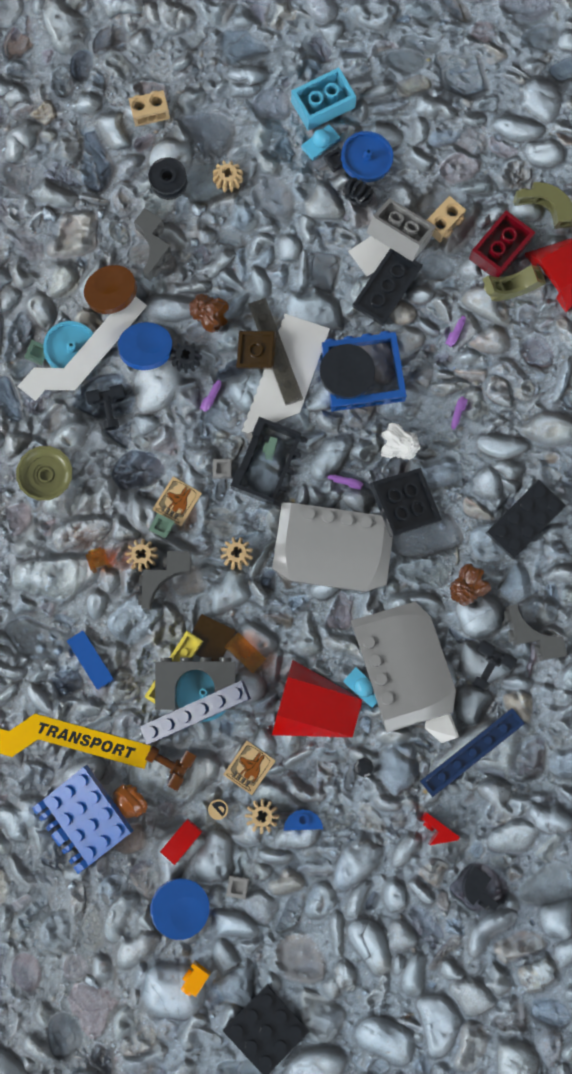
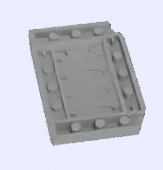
[272,503,393,592]
[351,602,456,733]

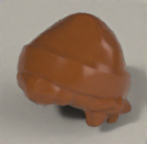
[113,784,148,819]

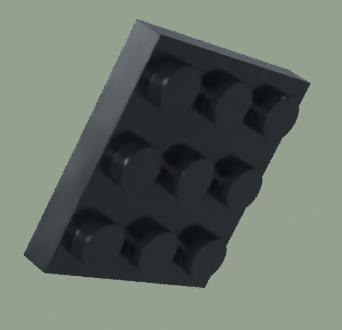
[369,468,442,537]
[222,984,309,1074]

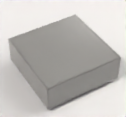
[213,459,232,479]
[226,875,249,899]

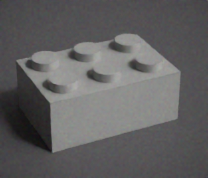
[366,198,436,262]

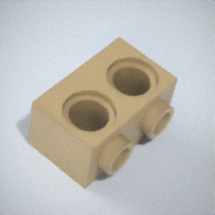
[128,90,170,127]
[426,196,466,243]

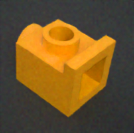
[181,960,211,997]

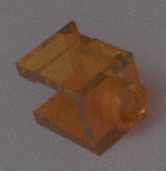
[86,547,112,573]

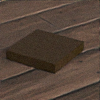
[236,331,277,370]
[192,614,236,661]

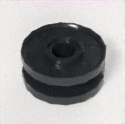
[148,157,188,200]

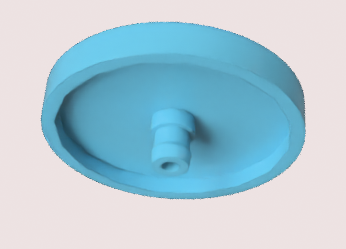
[43,321,94,368]
[177,670,226,722]

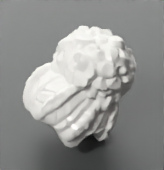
[381,423,420,460]

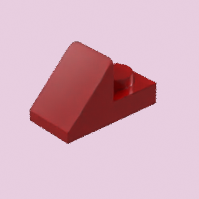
[421,812,460,845]

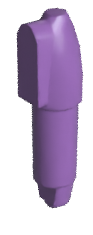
[445,315,466,347]
[200,380,222,412]
[451,396,468,430]
[328,475,363,490]

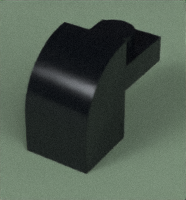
[462,865,499,911]

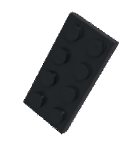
[352,248,423,326]
[486,480,566,559]

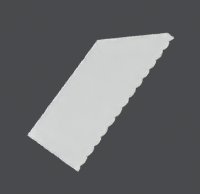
[242,314,330,433]

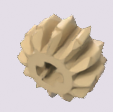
[213,160,243,193]
[221,537,253,570]
[125,539,159,572]
[245,799,279,834]

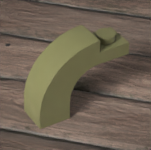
[513,182,572,229]
[483,265,546,301]

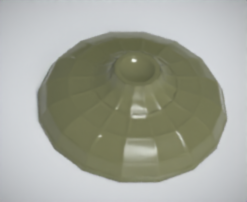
[16,446,72,501]

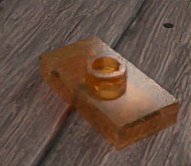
[224,632,266,673]

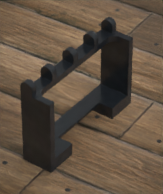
[230,417,308,508]

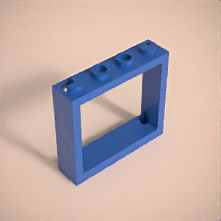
[321,331,407,412]

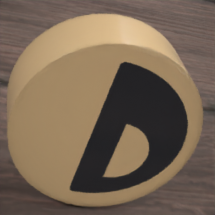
[208,799,228,820]

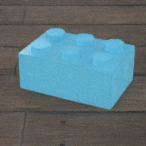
[291,67,356,131]

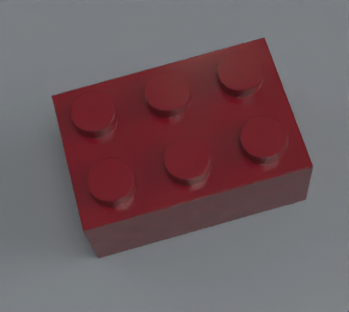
[469,210,535,277]

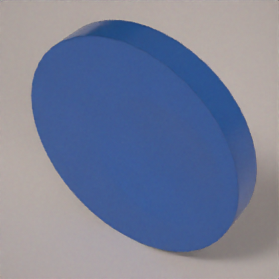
[341,131,393,182]
[118,322,173,370]
[150,878,210,940]

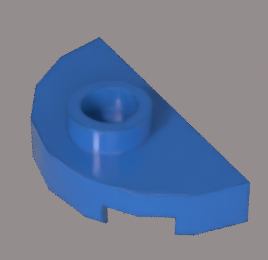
[284,809,323,831]

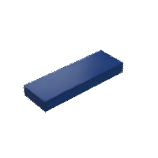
[67,630,115,690]

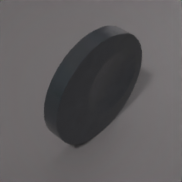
[320,344,375,399]

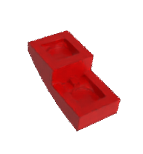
[160,819,203,865]

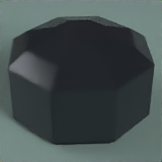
[354,757,374,778]

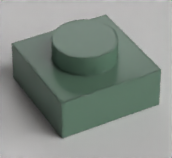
[24,340,45,366]
[263,437,278,461]
[149,513,175,539]

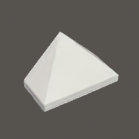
[425,714,459,743]

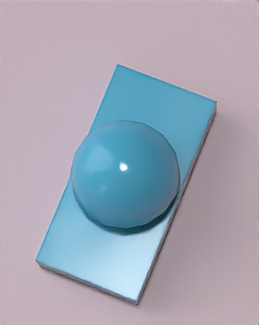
[301,125,341,161]
[343,667,377,708]

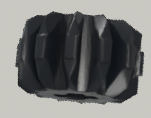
[342,178,374,208]
[170,341,202,374]

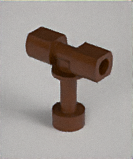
[145,746,197,792]

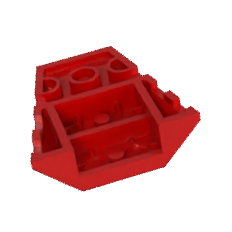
[525,238,572,312]
[272,660,363,738]

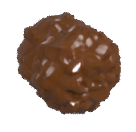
[189,294,229,333]
[450,564,491,606]

